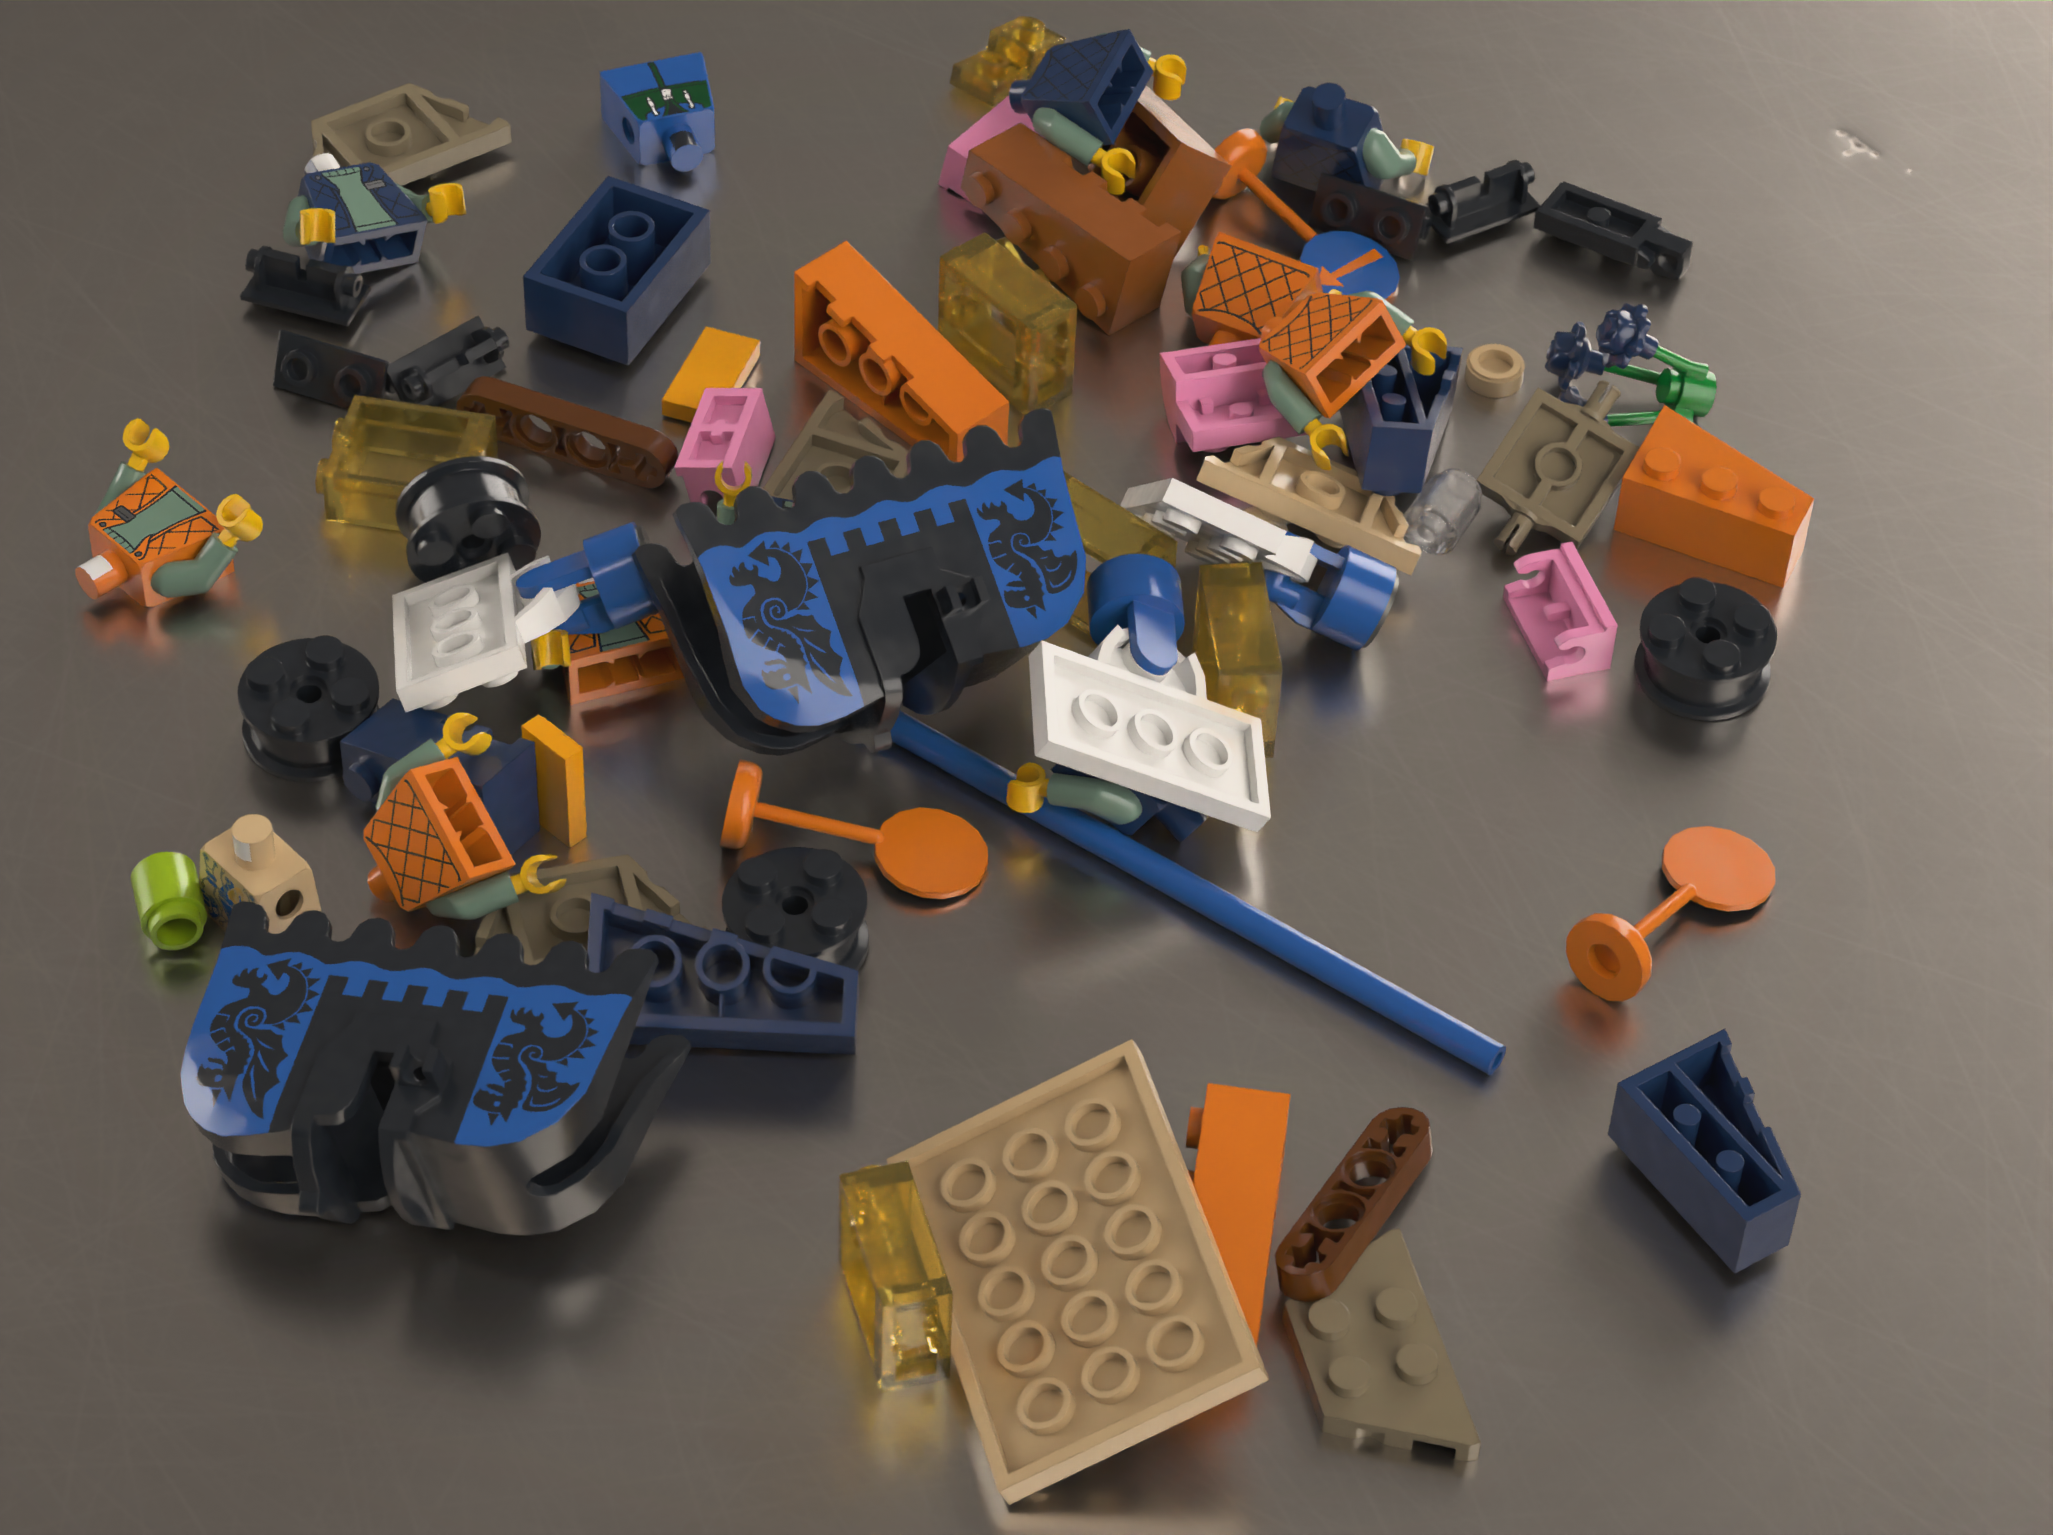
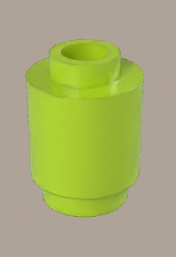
[131,852,207,950]

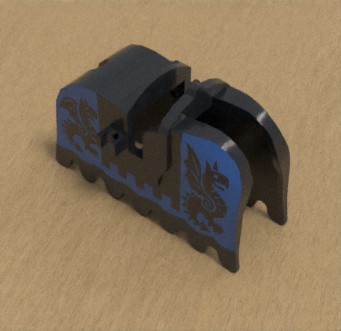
[632,408,1086,756]
[180,901,691,1236]

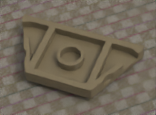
[311,83,512,186]
[763,390,908,500]
[473,854,709,965]
[1282,1228,1481,1462]

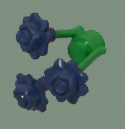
[1545,303,1717,427]

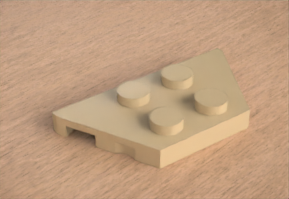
[1196,437,1422,575]

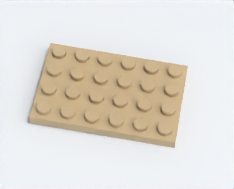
[886,1039,1269,1505]

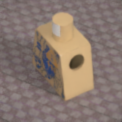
[199,814,322,934]

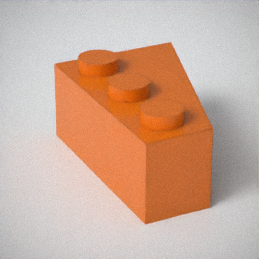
[1614,405,1814,588]

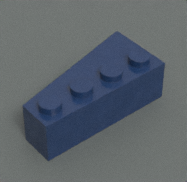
[587,892,859,1055]

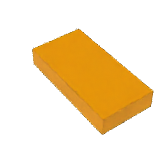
[662,326,760,423]
[521,714,587,848]

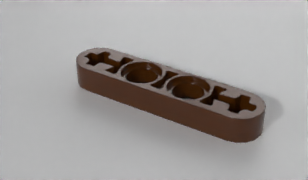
[456,376,679,488]
[1275,1107,1433,1302]

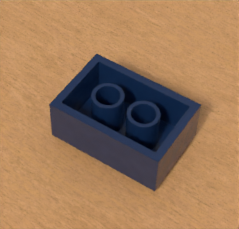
[523,176,711,366]

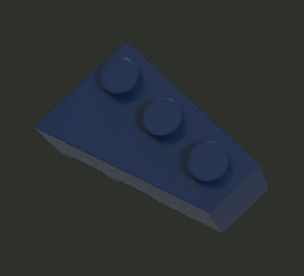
[1339,344,1463,496]
[340,698,540,855]
[1608,1029,1801,1273]

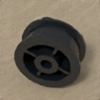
[395,456,541,583]
[1634,577,1777,721]
[237,635,380,782]
[722,847,869,970]

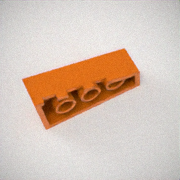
[794,240,1009,462]
[1186,1083,1291,1347]

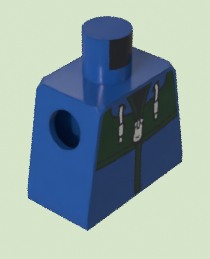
[600,52,715,172]

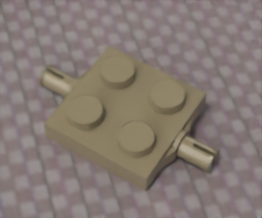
[1474,380,1640,556]

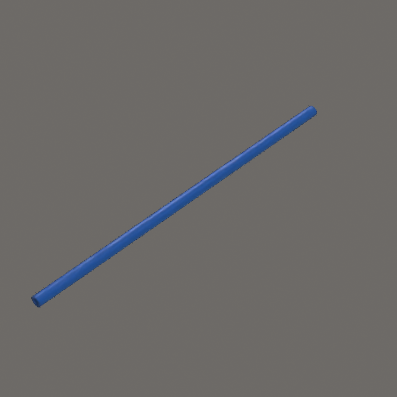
[891,710,1506,1075]

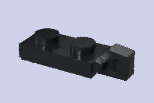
[1533,181,1693,280]

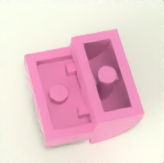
[1160,338,1307,453]

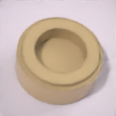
[1465,344,1525,398]

